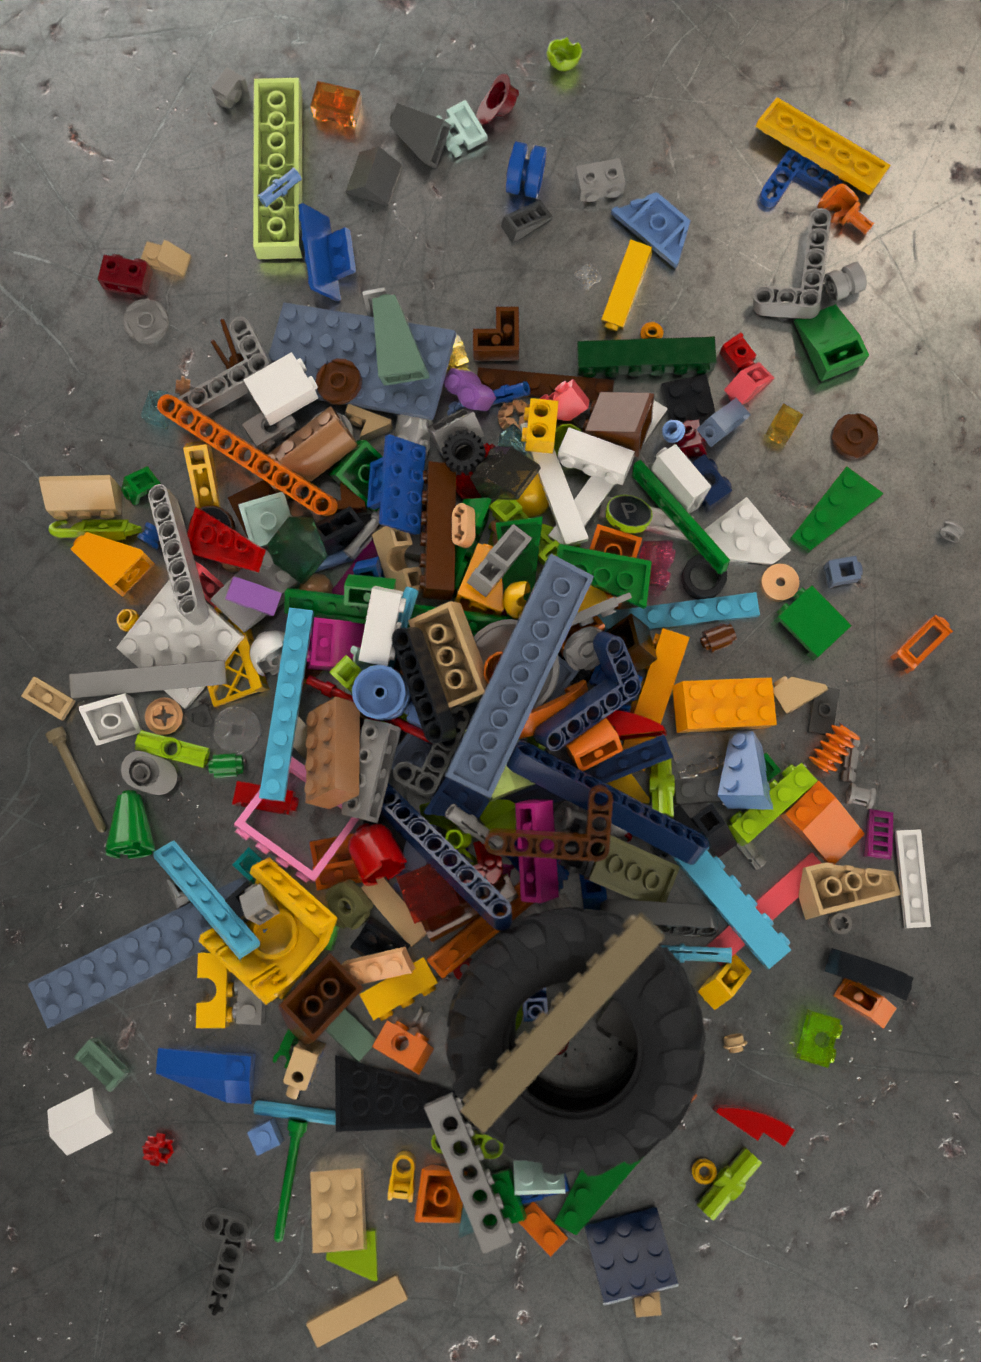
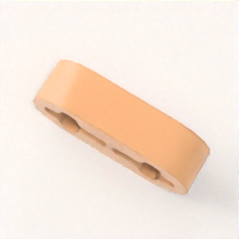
[452,503,475,548]

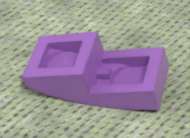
[225,577,282,616]

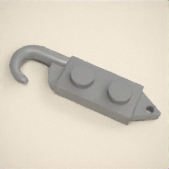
[571,592,632,627]

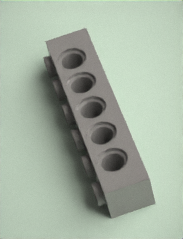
[424,1092,514,1254]

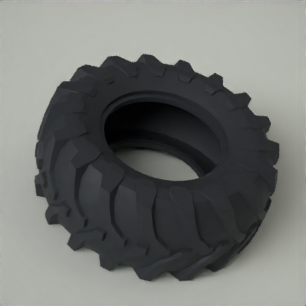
[445,907,705,1176]

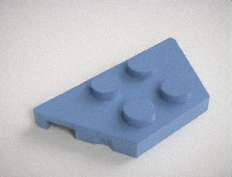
[611,192,690,268]

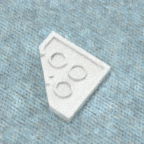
[704,497,791,566]

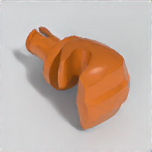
[817,184,874,235]

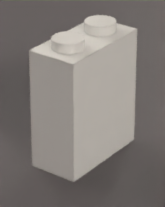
[243,352,318,426]
[650,444,711,514]

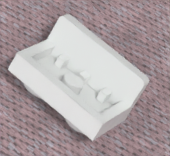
[394,414,433,460]

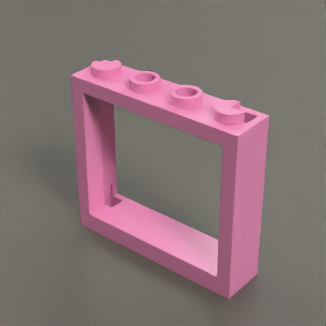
[234,757,359,883]

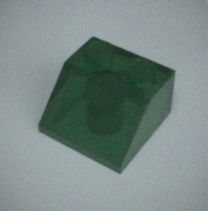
[267,516,328,584]

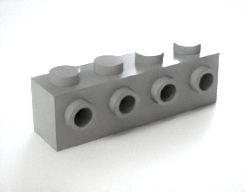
[341,719,401,823]

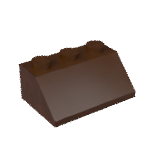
[278,953,363,1045]

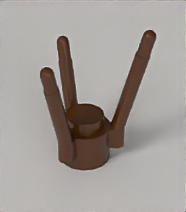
[211,318,244,369]

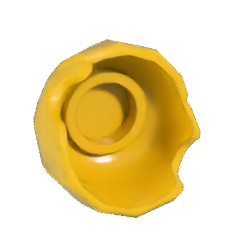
[503,581,530,619]

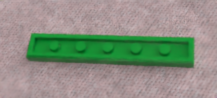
[632,459,730,575]

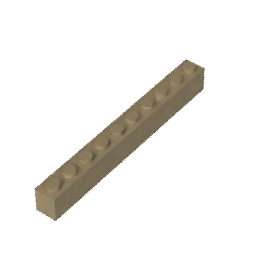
[460,912,665,1133]

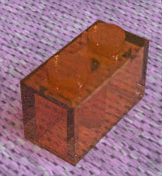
[310,81,362,127]

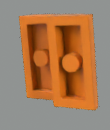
[309,833,362,890]

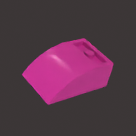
[307,617,365,671]

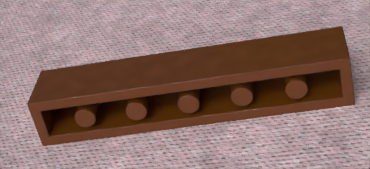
[419,461,456,600]

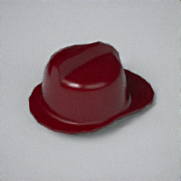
[476,73,519,125]

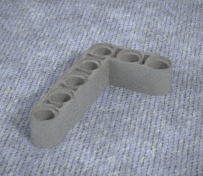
[753,208,831,319]
[169,316,272,424]

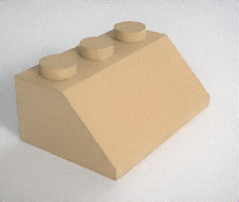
[39,475,122,520]

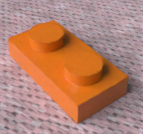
[519,1202,568,1257]

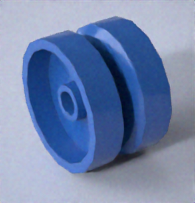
[506,141,547,199]

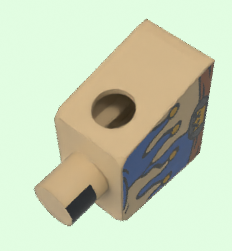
[283,1040,326,1099]

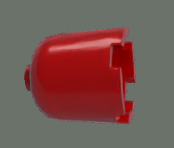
[348,823,407,886]

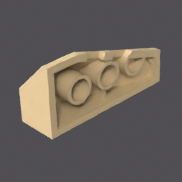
[798,862,901,920]

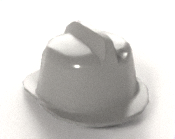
[121,751,177,795]

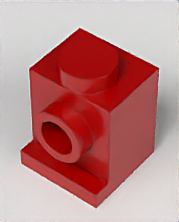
[719,332,757,374]

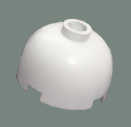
[250,630,285,676]

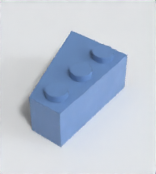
[718,731,774,810]

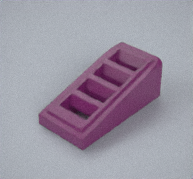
[864,809,894,860]

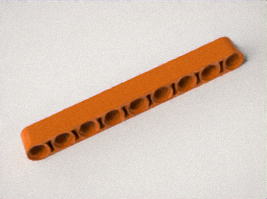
[157,394,338,517]

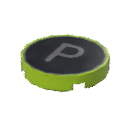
[605,495,653,533]

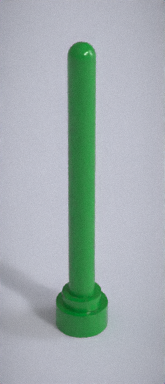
[274,1119,308,1242]

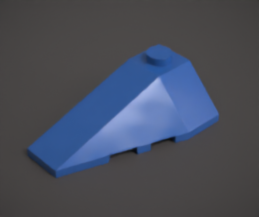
[156,1048,256,1104]

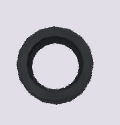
[681,554,727,599]

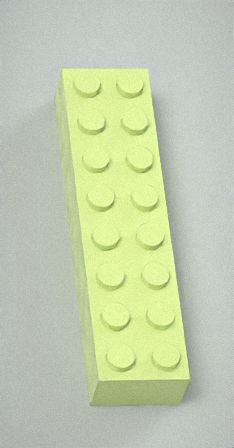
[253,78,303,259]

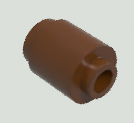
[700,623,737,653]

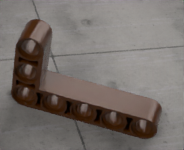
[485,785,613,861]

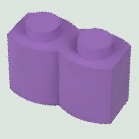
[444,368,496,411]

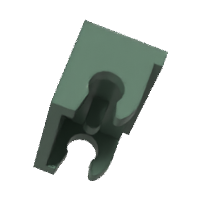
[325,1009,376,1062]
[74,1037,130,1092]

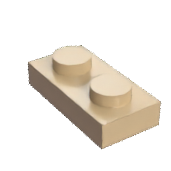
[21,676,76,721]

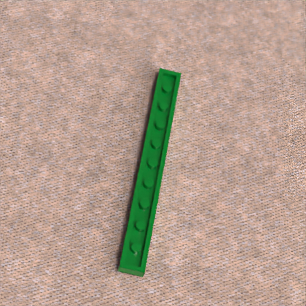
[284,588,519,637]

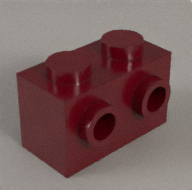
[97,254,153,297]

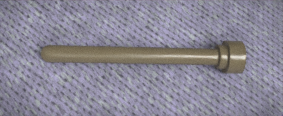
[45,726,106,833]

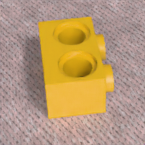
[521,398,559,454]

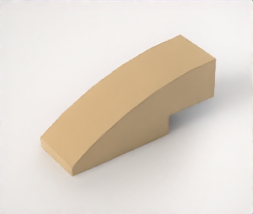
[361,877,427,947]

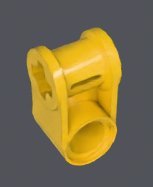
[387,1150,416,1203]

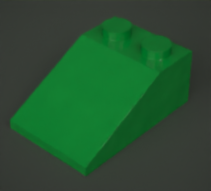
[328,440,383,513]

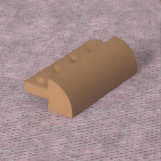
[263,406,358,500]

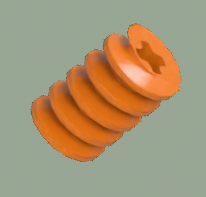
[808,722,860,774]

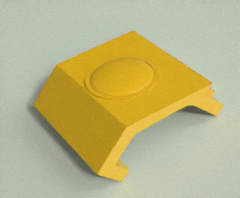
[199,857,338,1005]

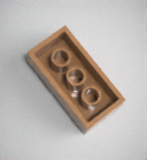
[305,697,360,809]

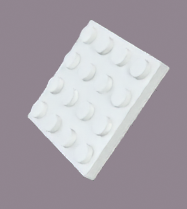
[116,579,245,709]

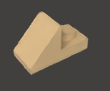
[141,240,191,277]
[345,404,393,442]

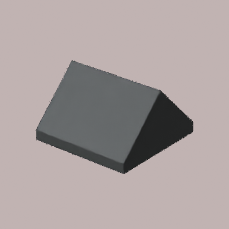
[346,147,402,206]

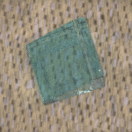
[458,1205,474,1238]

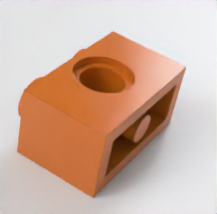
[372,1020,434,1075]

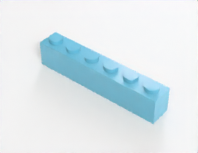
[671,847,791,969]

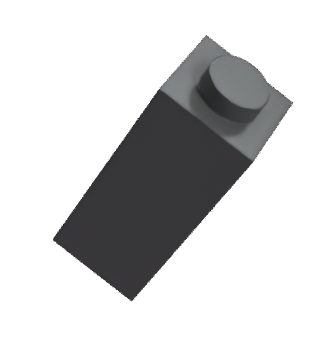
[389,103,451,169]

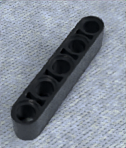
[392,627,457,744]

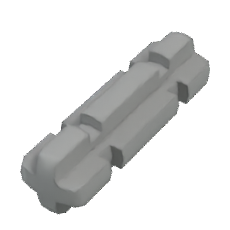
[841,739,860,782]
[734,839,766,870]

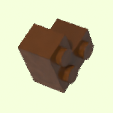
[473,306,519,361]

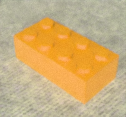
[672,678,777,733]

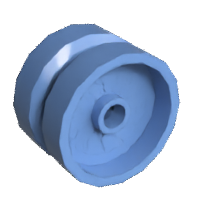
[352,665,411,721]

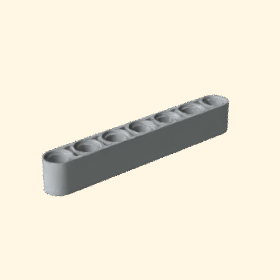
[148,484,209,625]
[68,660,227,698]

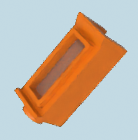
[891,615,953,674]

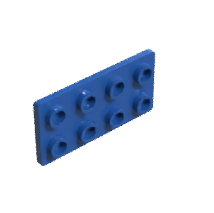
[298,203,356,302]
[367,434,426,535]

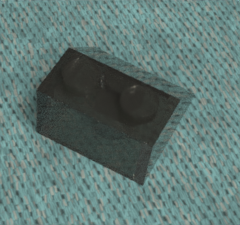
[470,446,541,500]

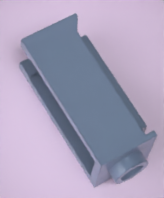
[696,398,751,447]

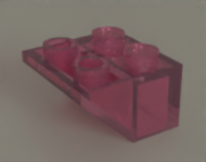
[639,540,676,597]

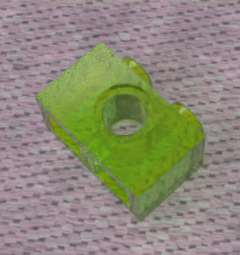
[795,1009,842,1068]

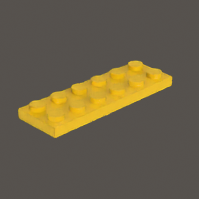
[755,97,891,196]

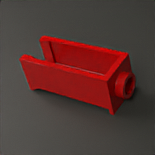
[232,781,299,816]

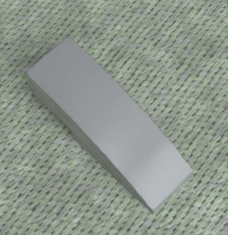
[467,524,532,597]

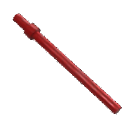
[306,675,433,744]

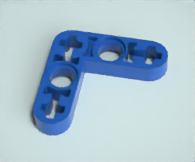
[759,149,843,207]

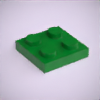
[473,1168,527,1225]

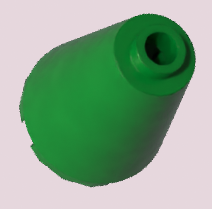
[105,790,155,859]

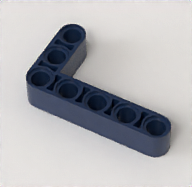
[534,631,641,751]

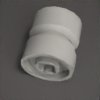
[824,262,867,302]

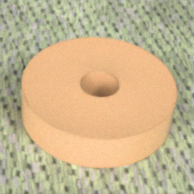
[760,564,799,602]

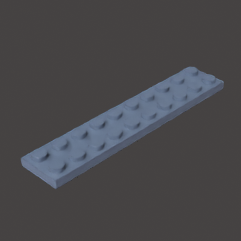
[445,554,594,798]
[28,876,253,1028]

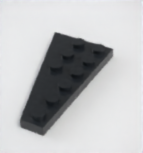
[335,1055,475,1133]

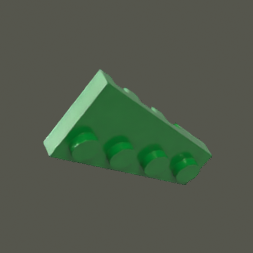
[790,466,884,553]
[554,1157,644,1235]

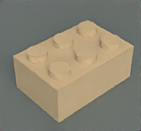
[311,1168,367,1253]

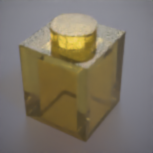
[766,403,803,445]

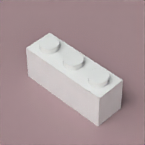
[558,428,635,485]
[358,586,406,666]

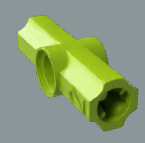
[135,730,210,769]
[649,759,675,819]
[696,1147,762,1221]

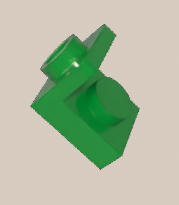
[121,466,161,506]

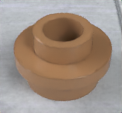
[175,376,191,396]

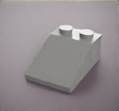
[210,549,299,632]

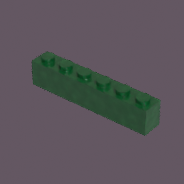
[576,337,717,378]

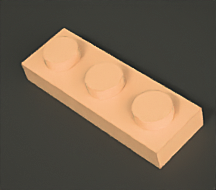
[342,947,415,984]

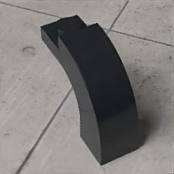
[825,948,914,1001]

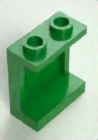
[774,585,852,661]

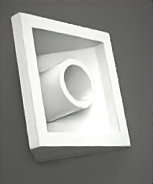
[79,693,142,746]
[47,1087,113,1155]

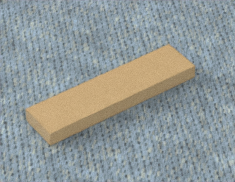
[306,1274,408,1348]

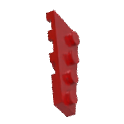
[187,507,266,573]

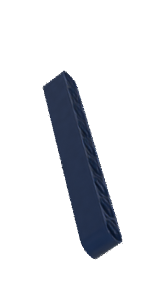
[506,741,709,865]
[380,783,512,931]

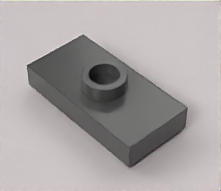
[808,687,840,735]

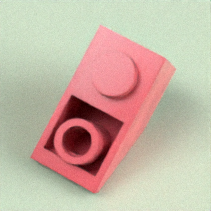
[537,379,589,421]

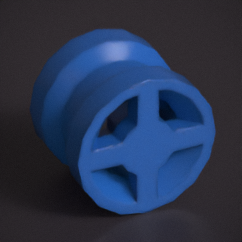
[137,522,159,550]

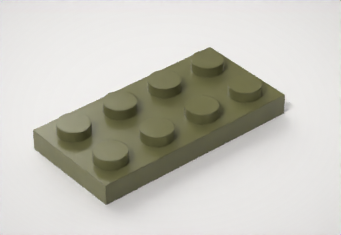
[584,835,680,902]

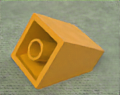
[70,532,155,597]
[454,543,504,615]

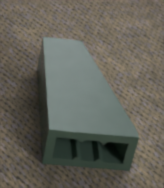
[372,294,430,386]

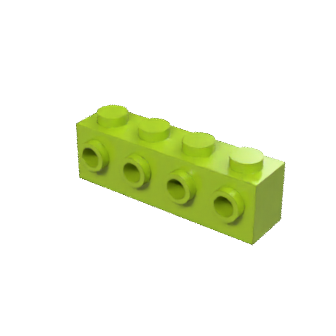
[728,763,818,846]

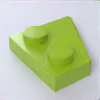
[326,1229,378,1281]

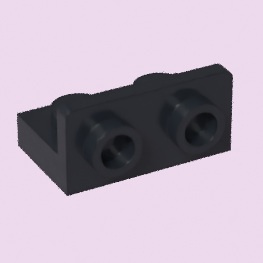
[350,916,410,957]

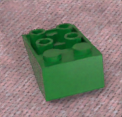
[794,304,869,381]

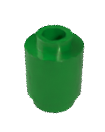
[208,753,244,778]

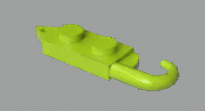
[48,519,142,541]

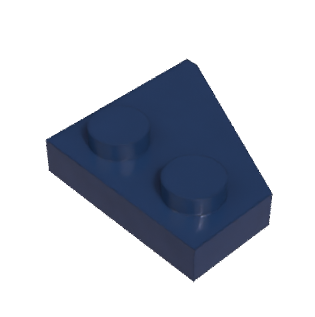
[424,777,491,820]

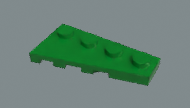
[496,517,543,616]
[556,544,652,609]

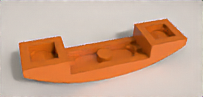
[519,680,588,739]

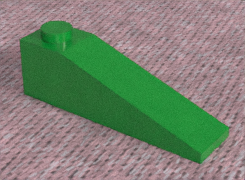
[452,498,492,598]

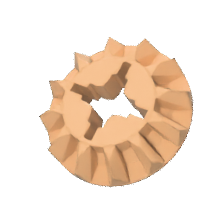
[498,399,530,435]
[145,697,184,736]

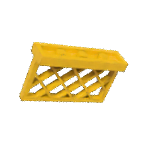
[207,607,270,707]

